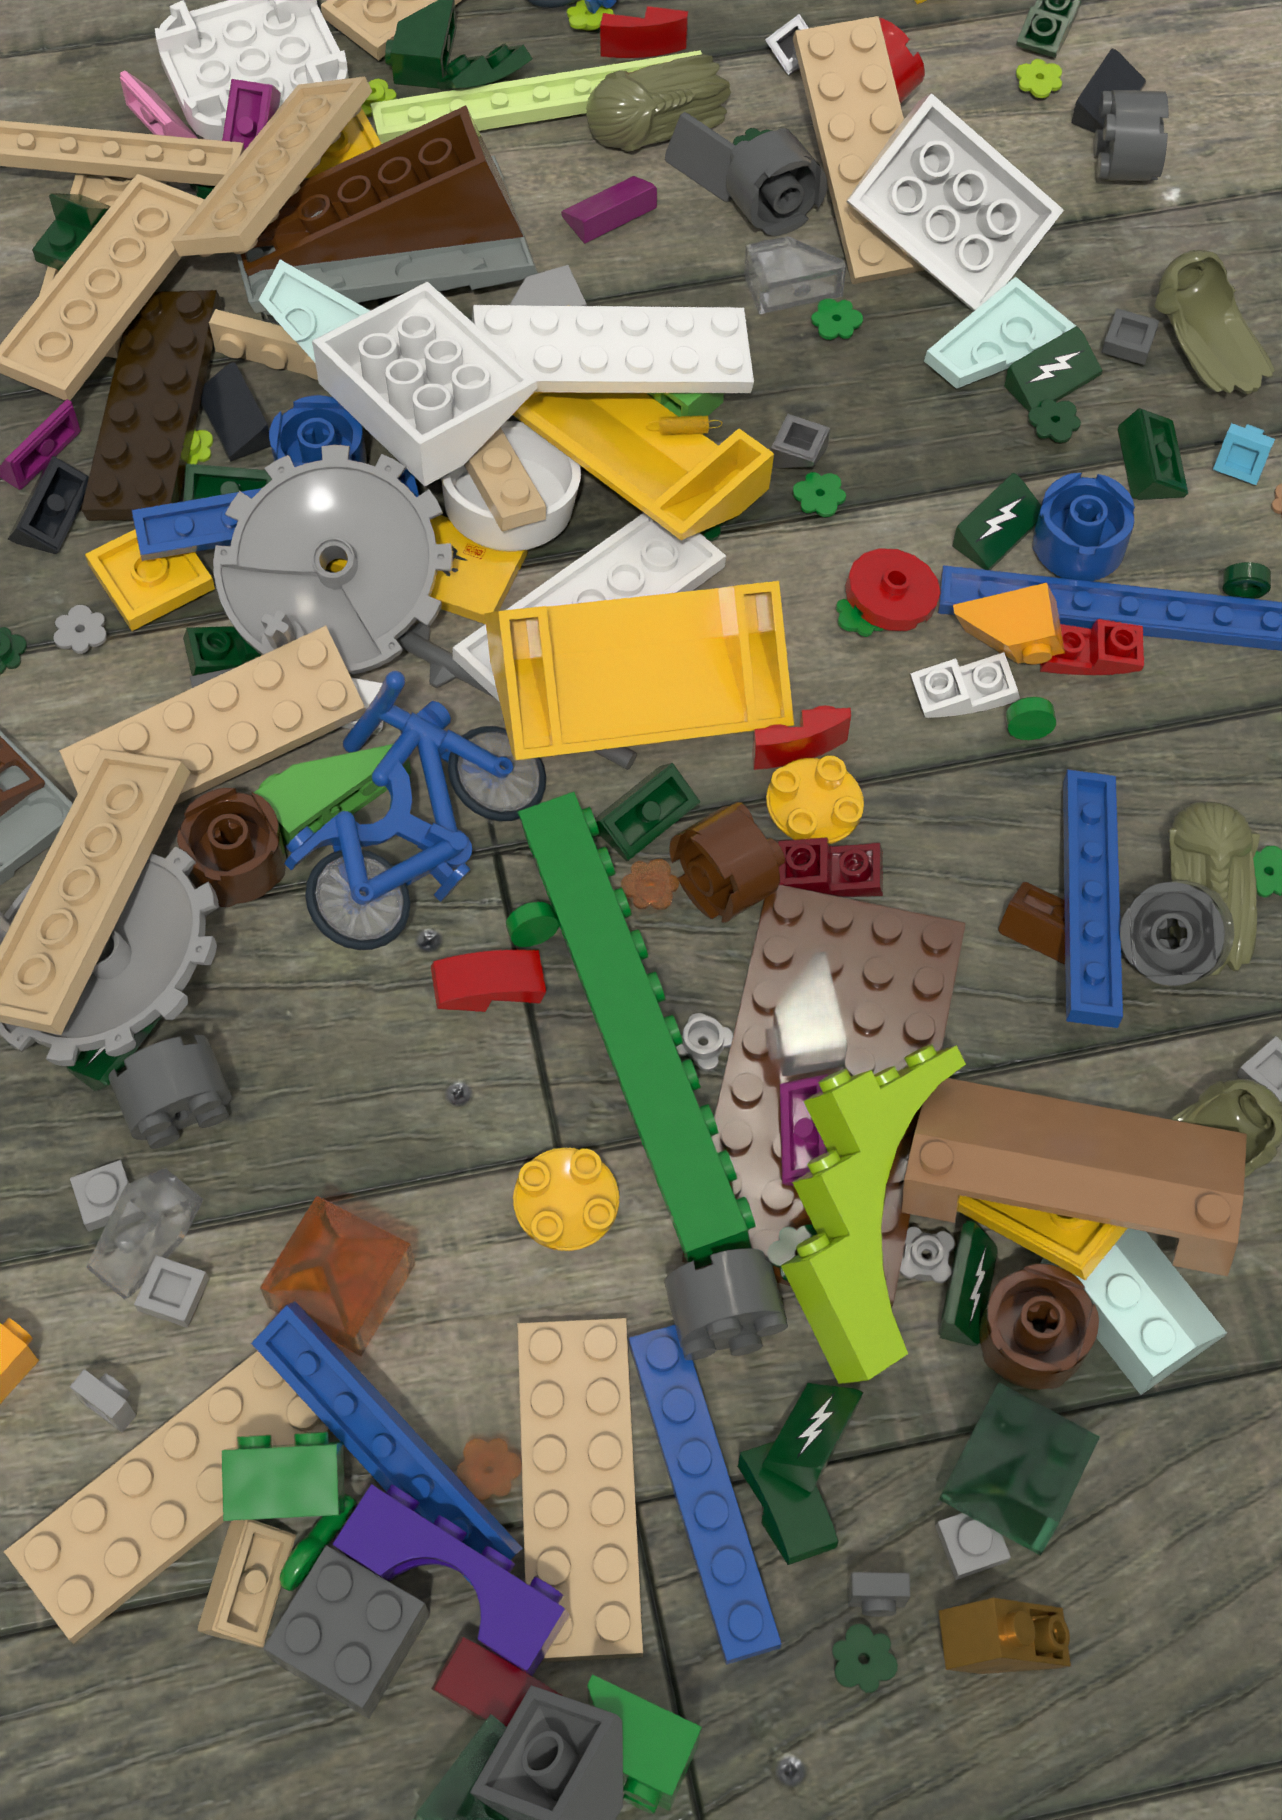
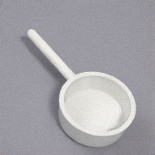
[441,421,581,552]

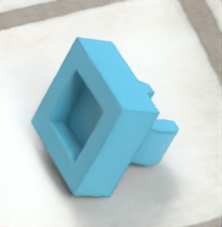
[1213,423,1275,485]

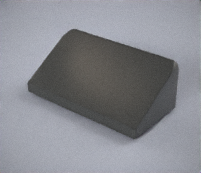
[665,112,736,202]

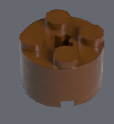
[177,788,286,907]
[669,802,785,923]
[979,1264,1099,1390]

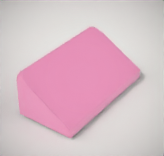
[120,71,198,139]

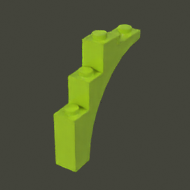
[781,1044,966,1384]

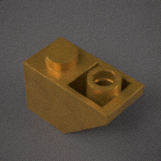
[939,1598,1071,1674]

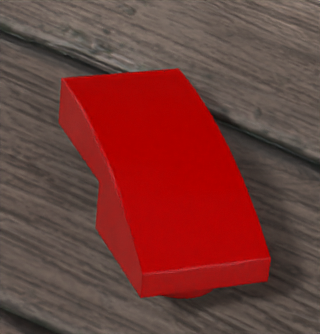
[600,6,688,58]
[1040,619,1144,675]
[752,705,851,770]
[431,950,546,1012]

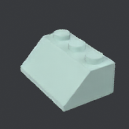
[1040,1228,1227,1395]

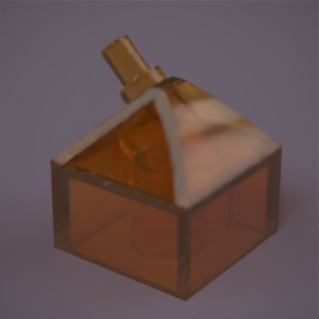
[260,1196,415,1356]

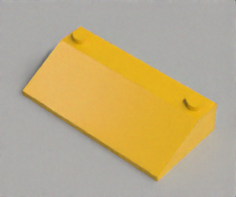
[512,305,774,540]
[484,581,794,760]

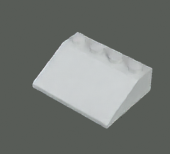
[846,93,1064,311]
[312,281,538,486]

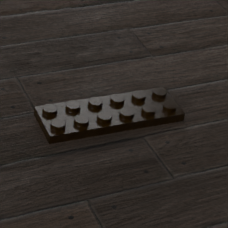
[81,290,222,521]

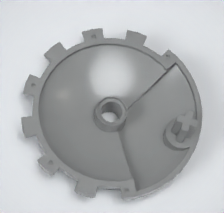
[213,445,453,675]
[0,846,219,1066]

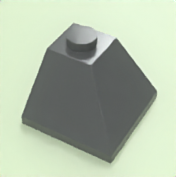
[470,1685,623,1820]

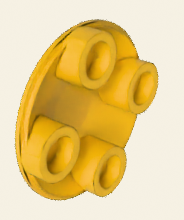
[766,756,864,844]
[513,1148,619,1251]

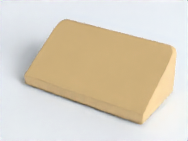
[198,1520,296,1648]

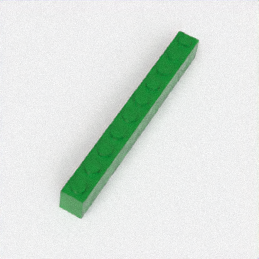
[518,792,756,1269]

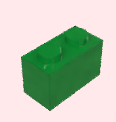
[222,1432,345,1521]

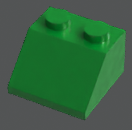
[587,1674,702,1814]

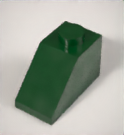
[385,0,457,89]

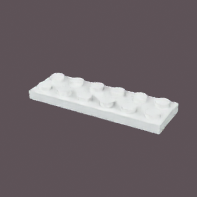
[472,305,754,393]
[453,513,726,702]

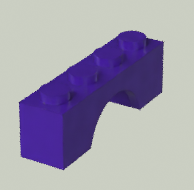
[332,1484,569,1676]

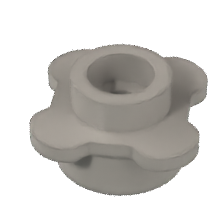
[676,1013,733,1071]
[900,1227,955,1283]

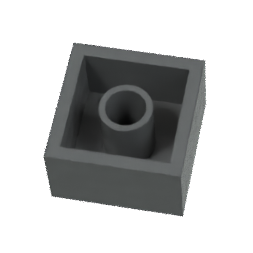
[263,1545,429,1719]

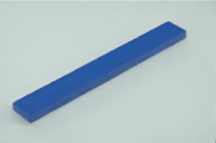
[938,565,1282,651]

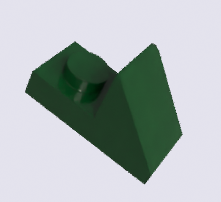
[32,193,111,271]

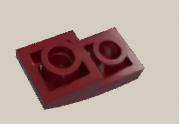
[778,837,883,897]
[431,1637,563,1733]

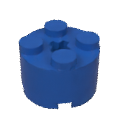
[269,395,368,467]
[1032,472,1135,581]

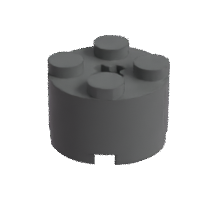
[1094,90,1169,181]
[726,128,827,236]
[1120,881,1234,986]
[108,1035,232,1149]
[664,1248,788,1360]

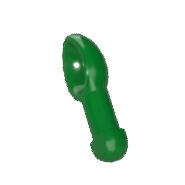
[279,1493,357,1591]

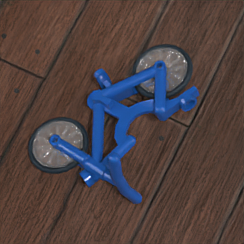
[284,671,546,950]

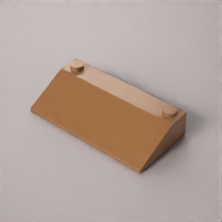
[902,1078,1247,1276]

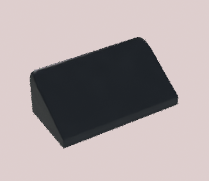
[1071,48,1146,133]
[200,361,271,462]
[8,456,89,554]

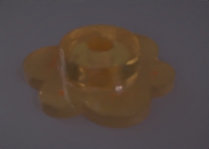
[621,859,679,910]
[457,1438,522,1501]

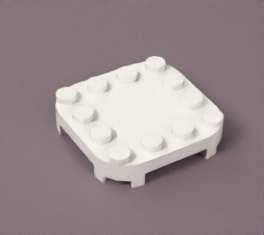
[155,0,349,141]

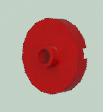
[845,548,940,631]

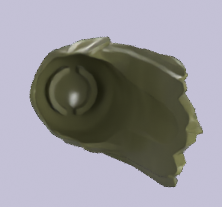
[586,54,731,151]
[1155,250,1275,394]
[1168,801,1260,976]
[1170,1079,1282,1178]

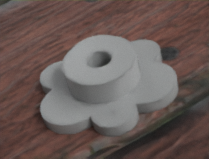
[53,605,107,654]

